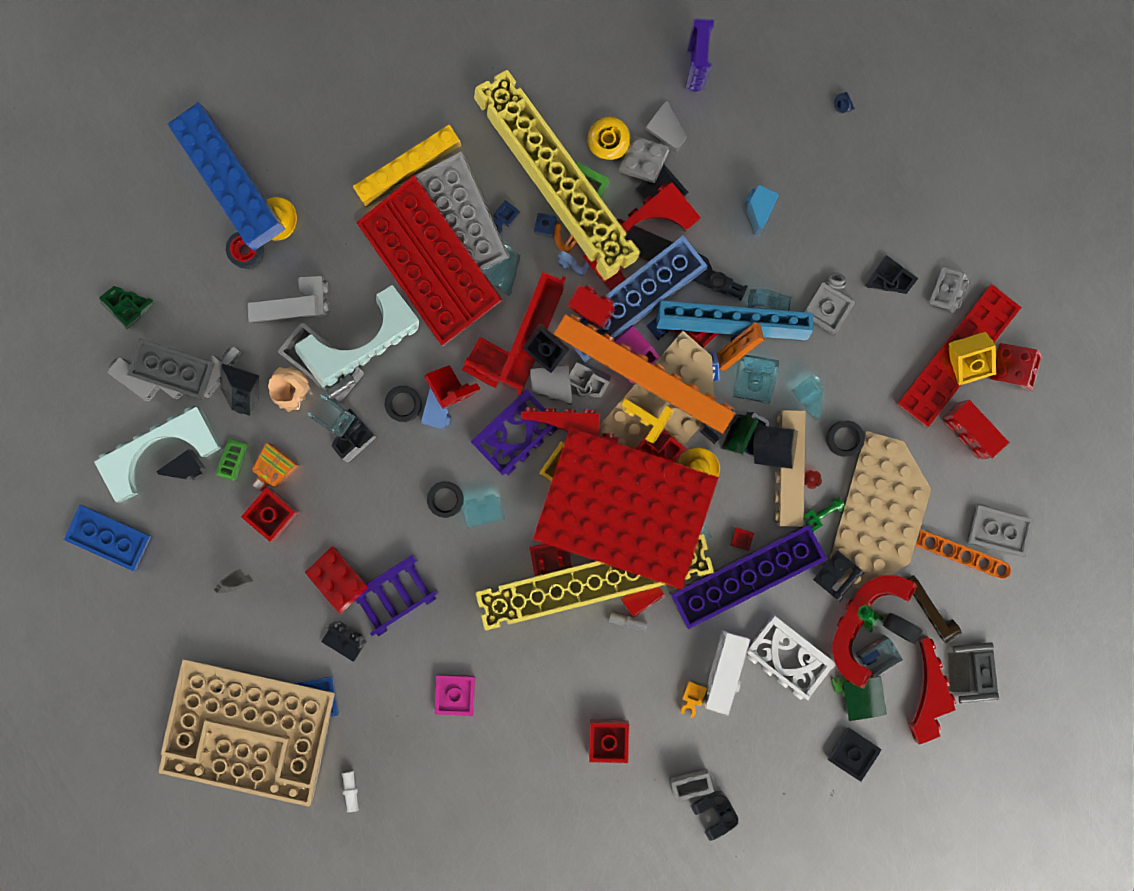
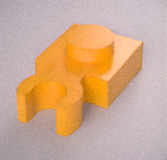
[680,681,707,718]

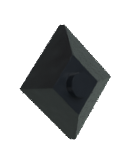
[522,324,570,373]

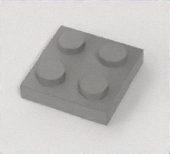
[619,136,669,183]
[804,282,855,335]

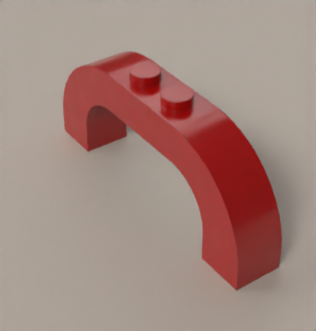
[832,575,917,689]

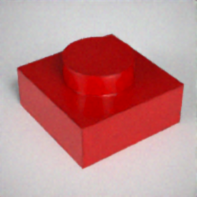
[730,527,755,551]

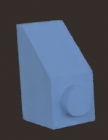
[421,388,451,430]

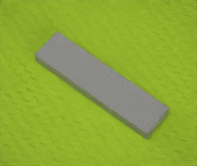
[248,295,319,323]

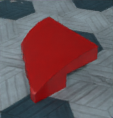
[635,426,686,462]

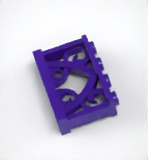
[685,19,714,92]
[471,389,558,476]

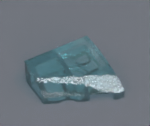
[483,243,521,296]

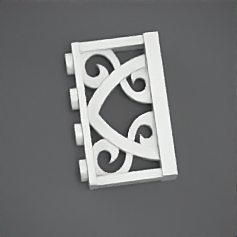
[746,615,836,700]

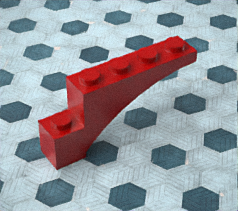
[521,408,618,443]
[908,635,956,745]

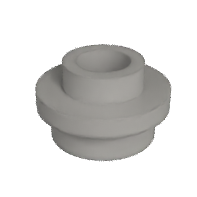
[826,273,846,290]

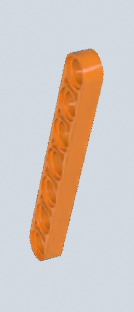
[915,529,1011,579]

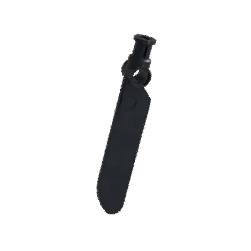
[616,219,748,301]

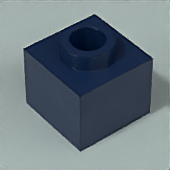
[534,213,557,238]

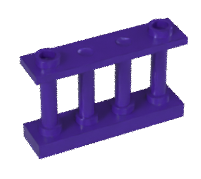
[354,555,438,637]

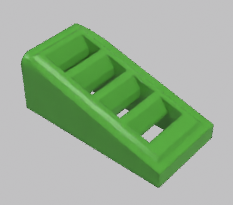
[215,439,248,481]

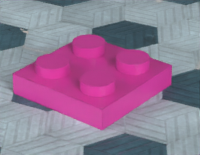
[435,675,475,716]

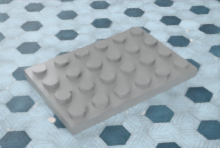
[396,152,509,271]

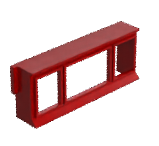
[499,272,566,396]

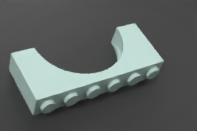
[295,285,419,388]
[94,406,222,502]

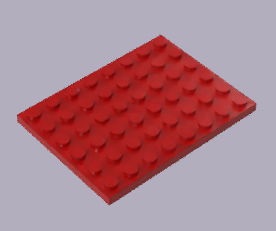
[532,428,719,589]

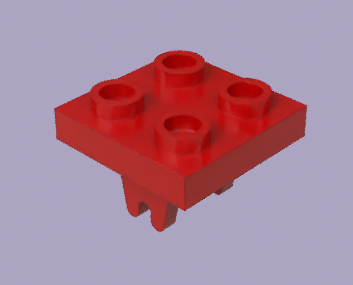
[529,544,572,576]

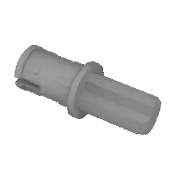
[608,611,647,632]

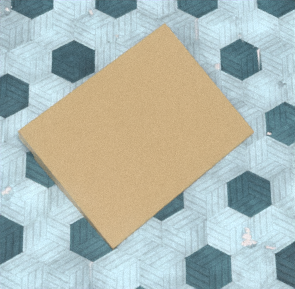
[158,659,335,807]

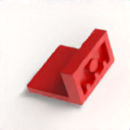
[990,343,1043,391]
[424,365,480,409]

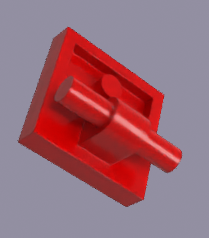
[462,337,509,389]

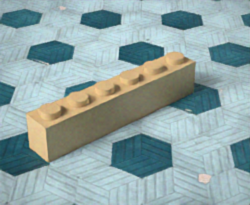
[774,410,806,527]

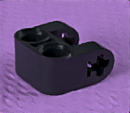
[690,791,739,841]

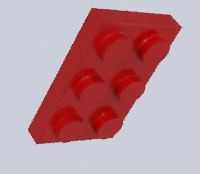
[304,546,368,614]

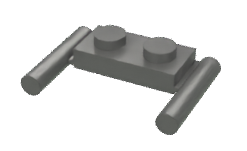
[953,642,999,704]

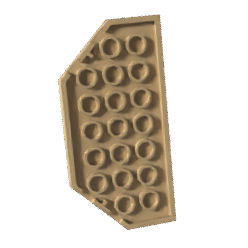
[599,331,714,449]
[829,431,931,589]

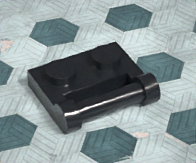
[813,550,865,602]

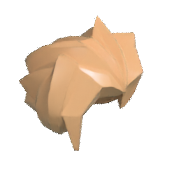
[268,366,310,412]

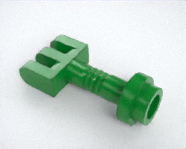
[804,497,845,532]
[858,605,883,633]

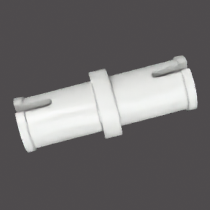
[341,771,359,812]

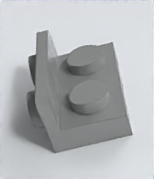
[929,267,969,313]

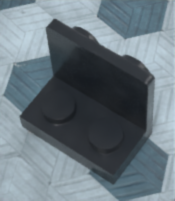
[321,621,367,662]

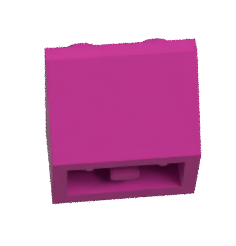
[614,325,660,384]

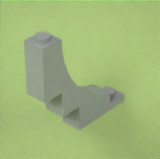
[107,347,243,401]

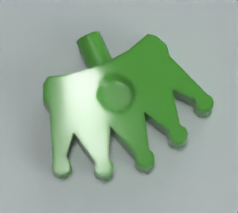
[831,676,849,697]

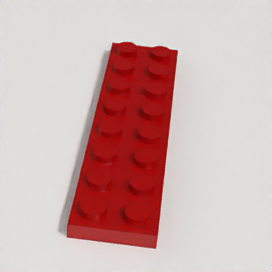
[897,284,1022,428]

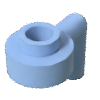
[557,251,590,276]

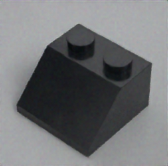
[221,363,259,416]
[753,425,798,469]

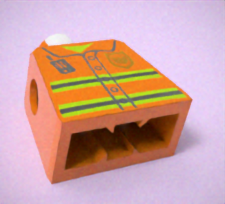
[252,443,299,491]

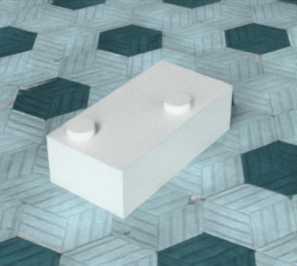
[702,629,750,715]

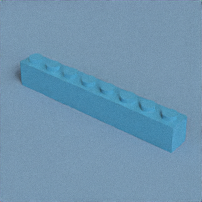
[656,301,813,340]

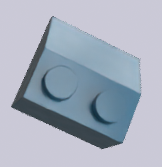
[745,185,780,236]

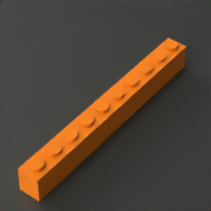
[553,314,735,434]

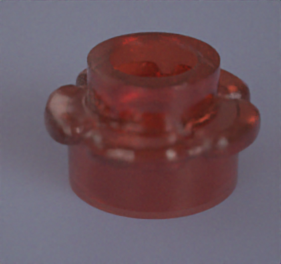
[804,470,822,489]

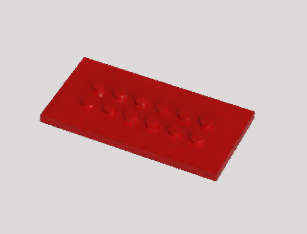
[356,175,503,346]

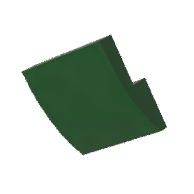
[721,414,758,455]
[843,676,887,721]

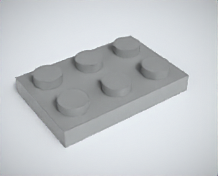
[968,506,1035,557]

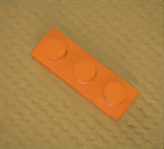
[716,322,764,371]

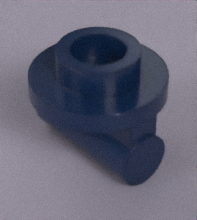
[834,92,855,113]
[646,318,669,341]

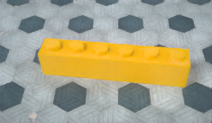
[353,124,461,207]

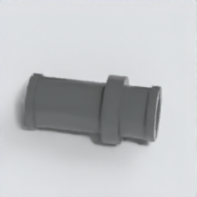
[325,373,356,400]

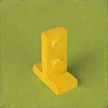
[621,398,675,443]

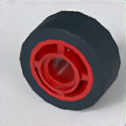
[225,232,264,269]

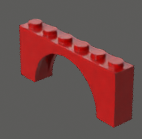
[583,182,701,291]

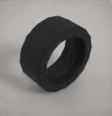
[384,386,422,422]
[826,420,865,457]
[427,481,464,518]
[883,613,923,644]

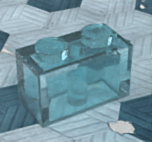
[462,494,505,528]

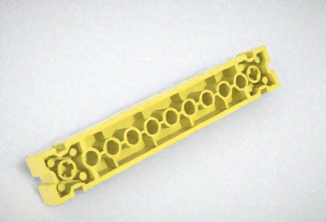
[474,70,640,280]
[476,534,713,631]

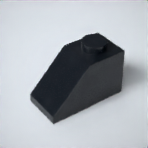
[156,449,206,480]

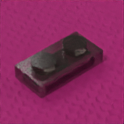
[948,652,970,692]

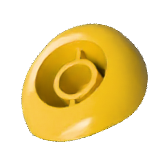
[587,116,630,160]
[266,197,297,240]
[677,448,720,477]

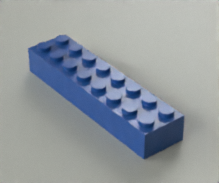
[167,102,285,251]

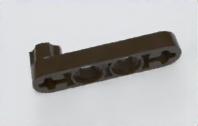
[908,575,962,644]

